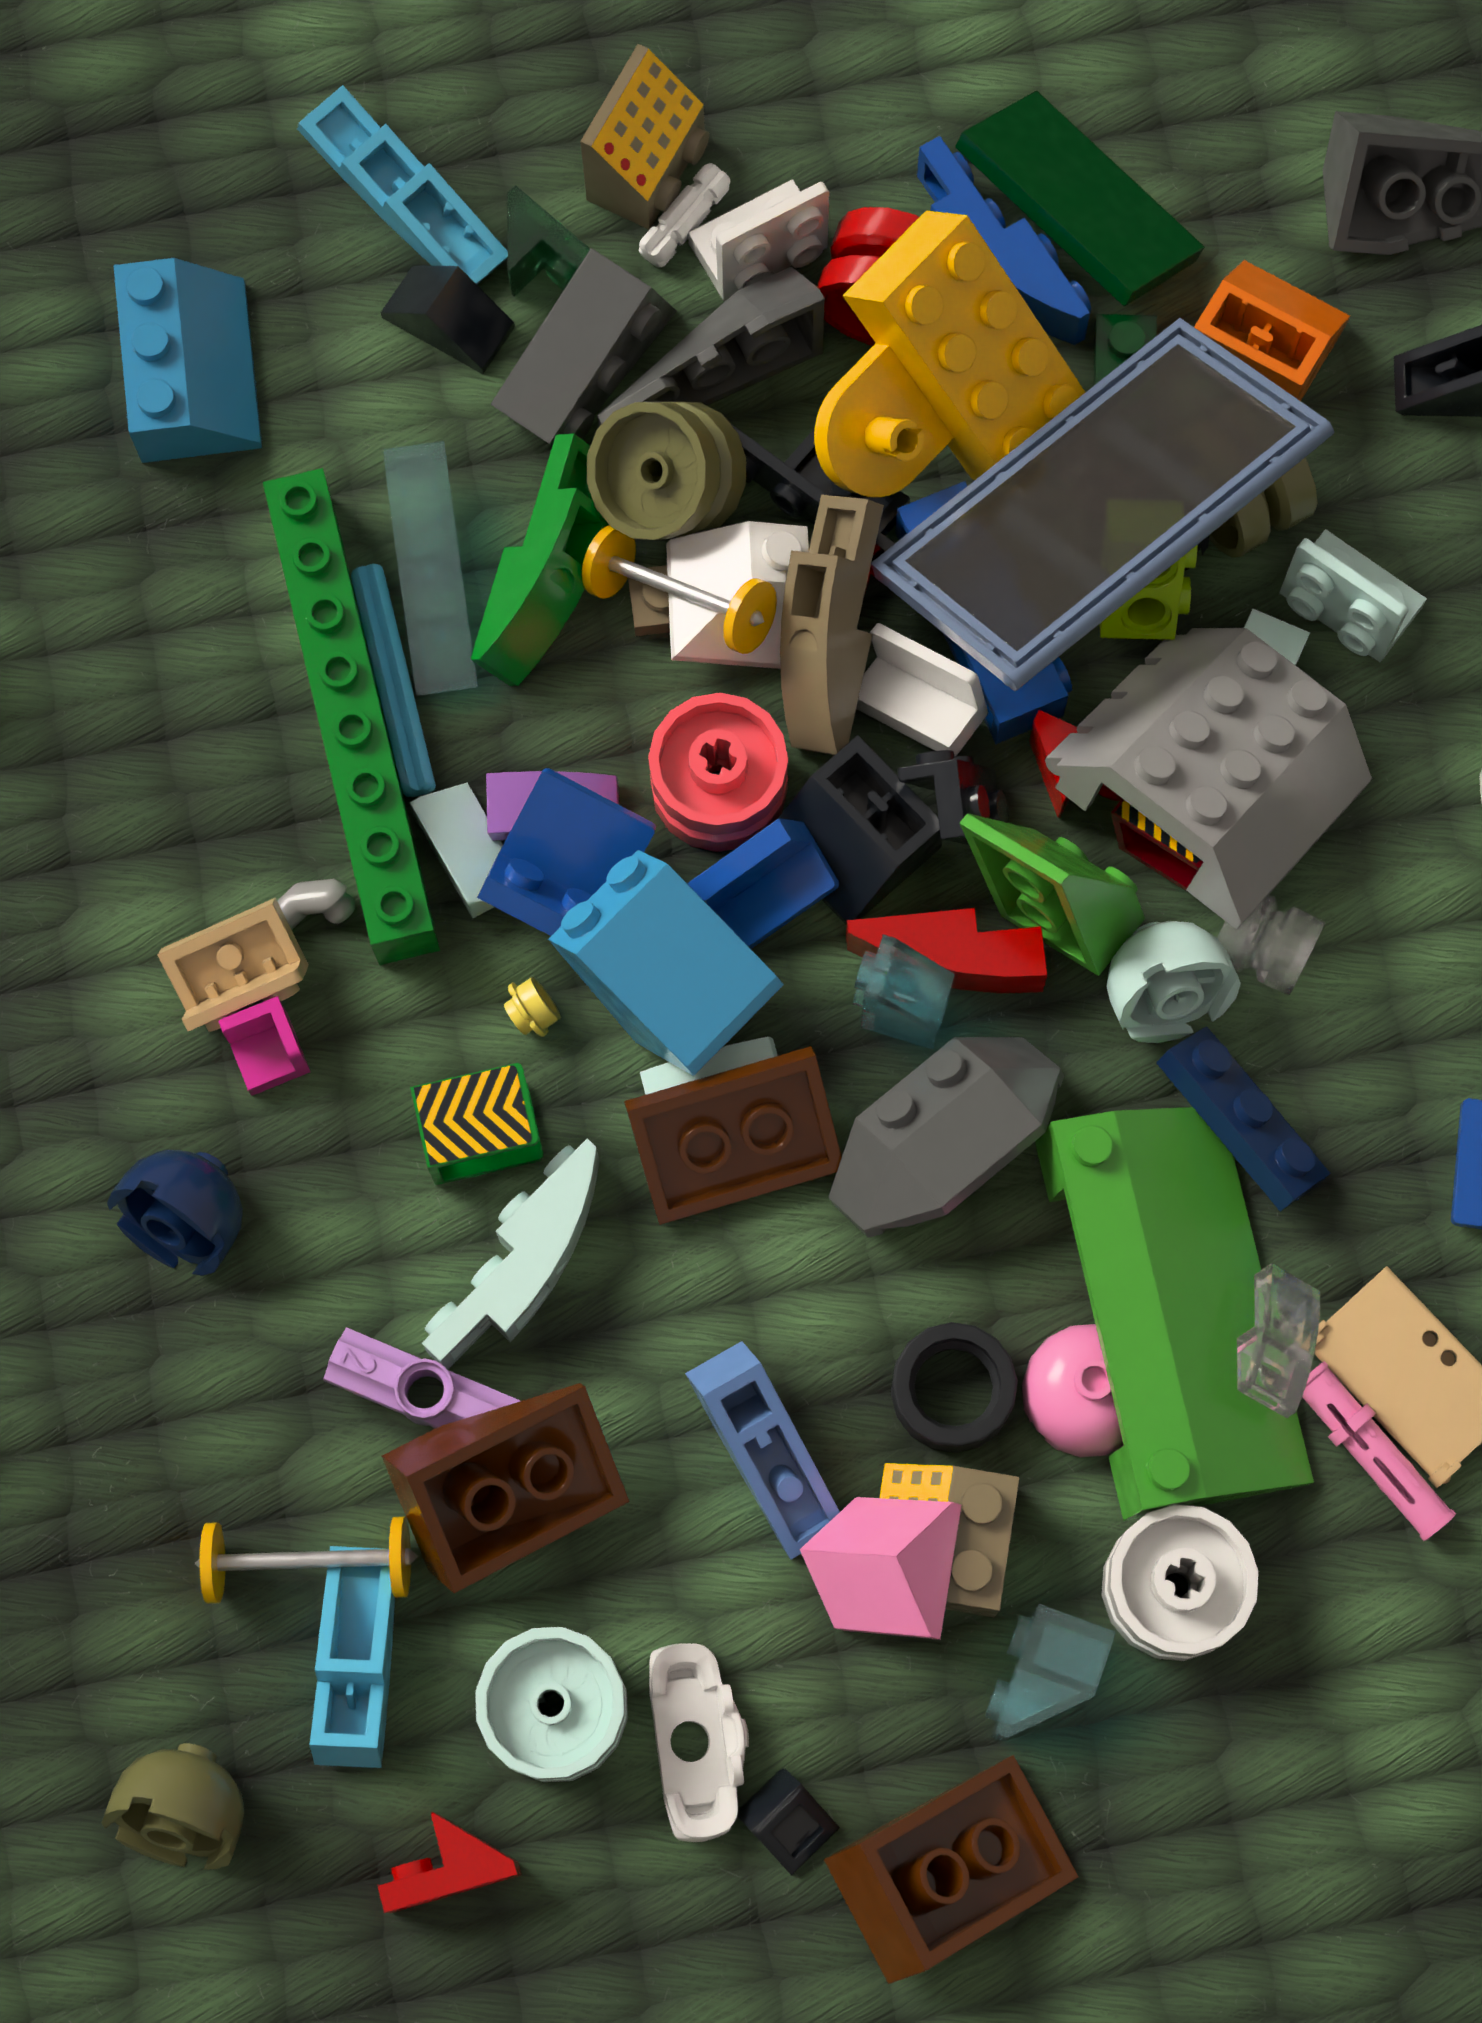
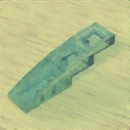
[383,441,479,696]

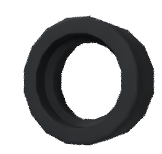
[891,1322,1018,1453]

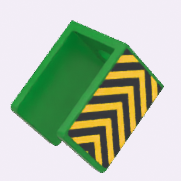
[410,1063,544,1185]

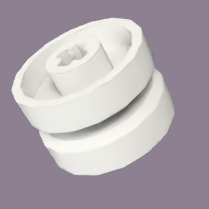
[1102,1504,1259,1661]

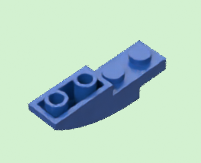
[917,136,1091,345]

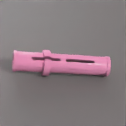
[1292,1361,1456,1541]

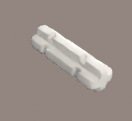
[639,163,730,268]

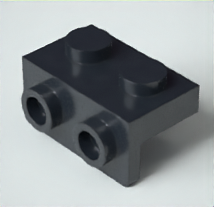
[897,750,1009,845]

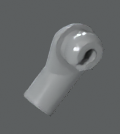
[277,878,356,930]

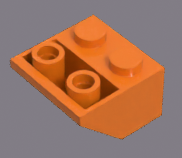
[1194,260,1350,401]

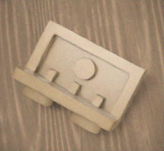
[157,898,309,1032]

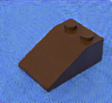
[382,1383,630,1593]
[824,1755,1079,1984]

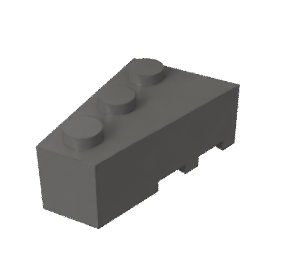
[491,248,677,446]

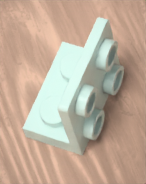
[1279,529,1427,663]

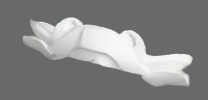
[649,1644,749,1842]

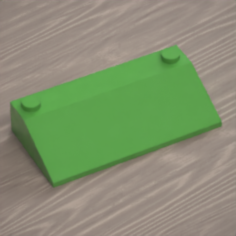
[1035,1107,1314,1521]

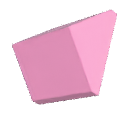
[800,1497,962,1639]

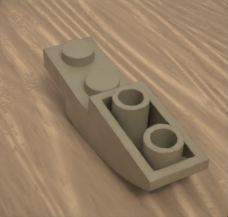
[780,495,884,755]

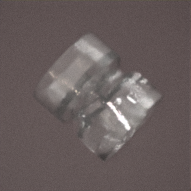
[1217,895,1326,996]

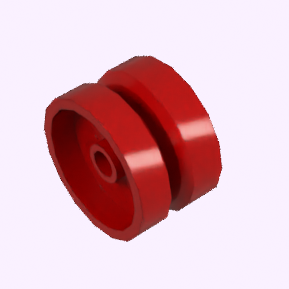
[817,207,919,346]

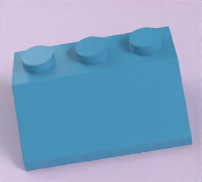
[114,258,262,463]

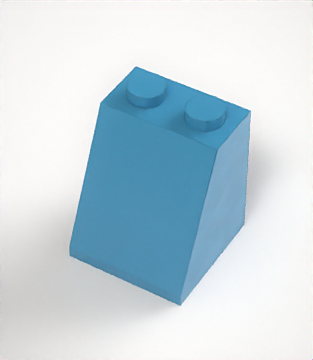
[548,850,784,1076]

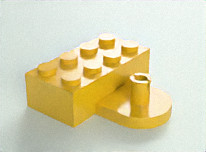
[814,211,1086,497]

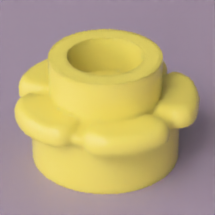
[504,977,561,1037]

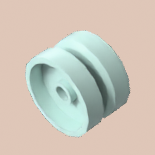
[475,1627,628,1782]

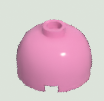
[1022,1324,1124,1457]

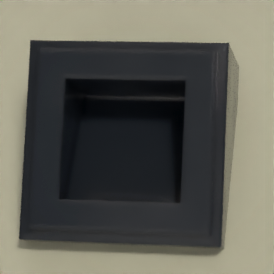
[737,1769,840,1875]

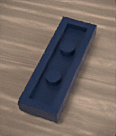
[1156,1026,1331,1212]

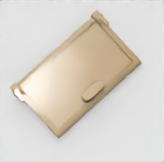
[1299,1266,1482,1488]

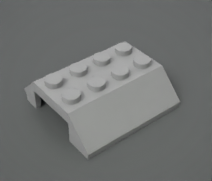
[1045,628,1372,930]

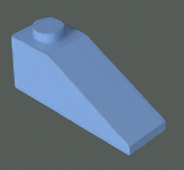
[685,1341,840,1560]

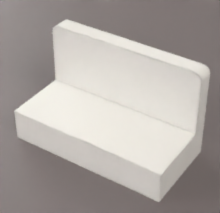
[856,623,988,757]

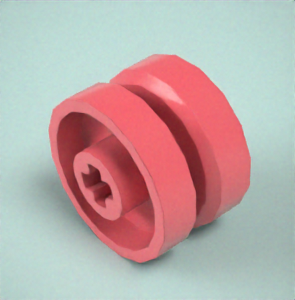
[648,693,788,852]

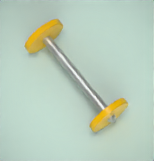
[582,525,777,654]
[194,1516,418,1604]

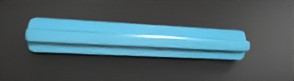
[351,564,436,797]

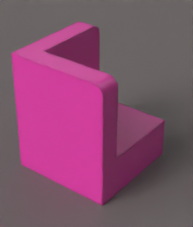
[218,996,311,1096]

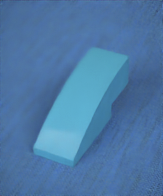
[309,1546,395,1768]

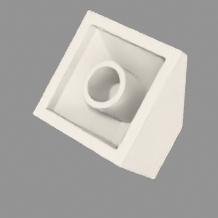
[666,521,809,669]

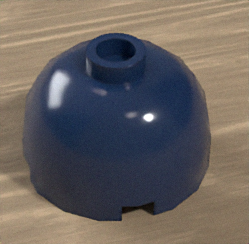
[107,1150,243,1276]

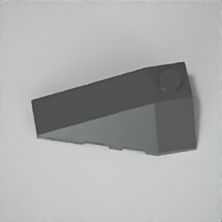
[1323,111,1482,255]
[598,266,825,427]

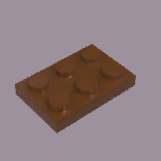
[624,1046,842,1225]

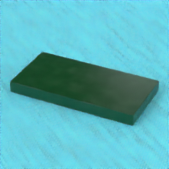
[955,90,1205,307]

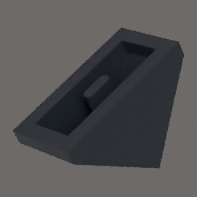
[380,266,515,374]
[1394,325,1482,417]

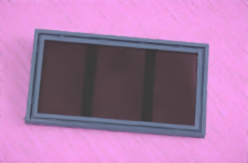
[871,318,1334,691]

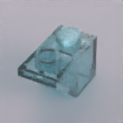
[853,934,955,1049]
[985,1604,1116,1741]

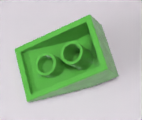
[959,813,1145,976]

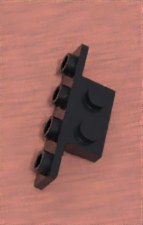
[731,424,921,585]

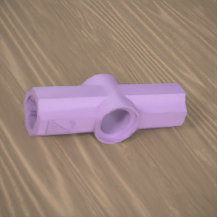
[323,1327,520,1428]

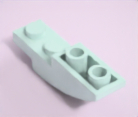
[422,1139,599,1370]

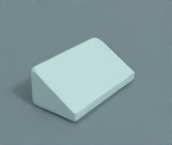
[409,783,503,918]

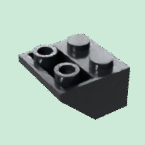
[779,735,943,926]

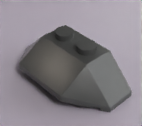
[828,1037,1064,1238]

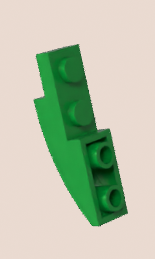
[470,433,609,686]

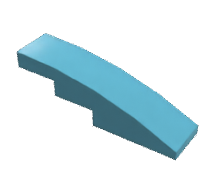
[297,85,510,285]

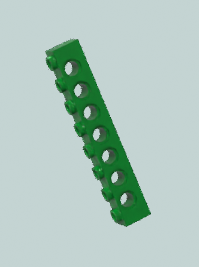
[263,468,440,965]

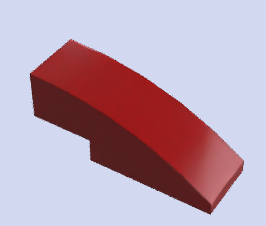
[846,908,1047,993]

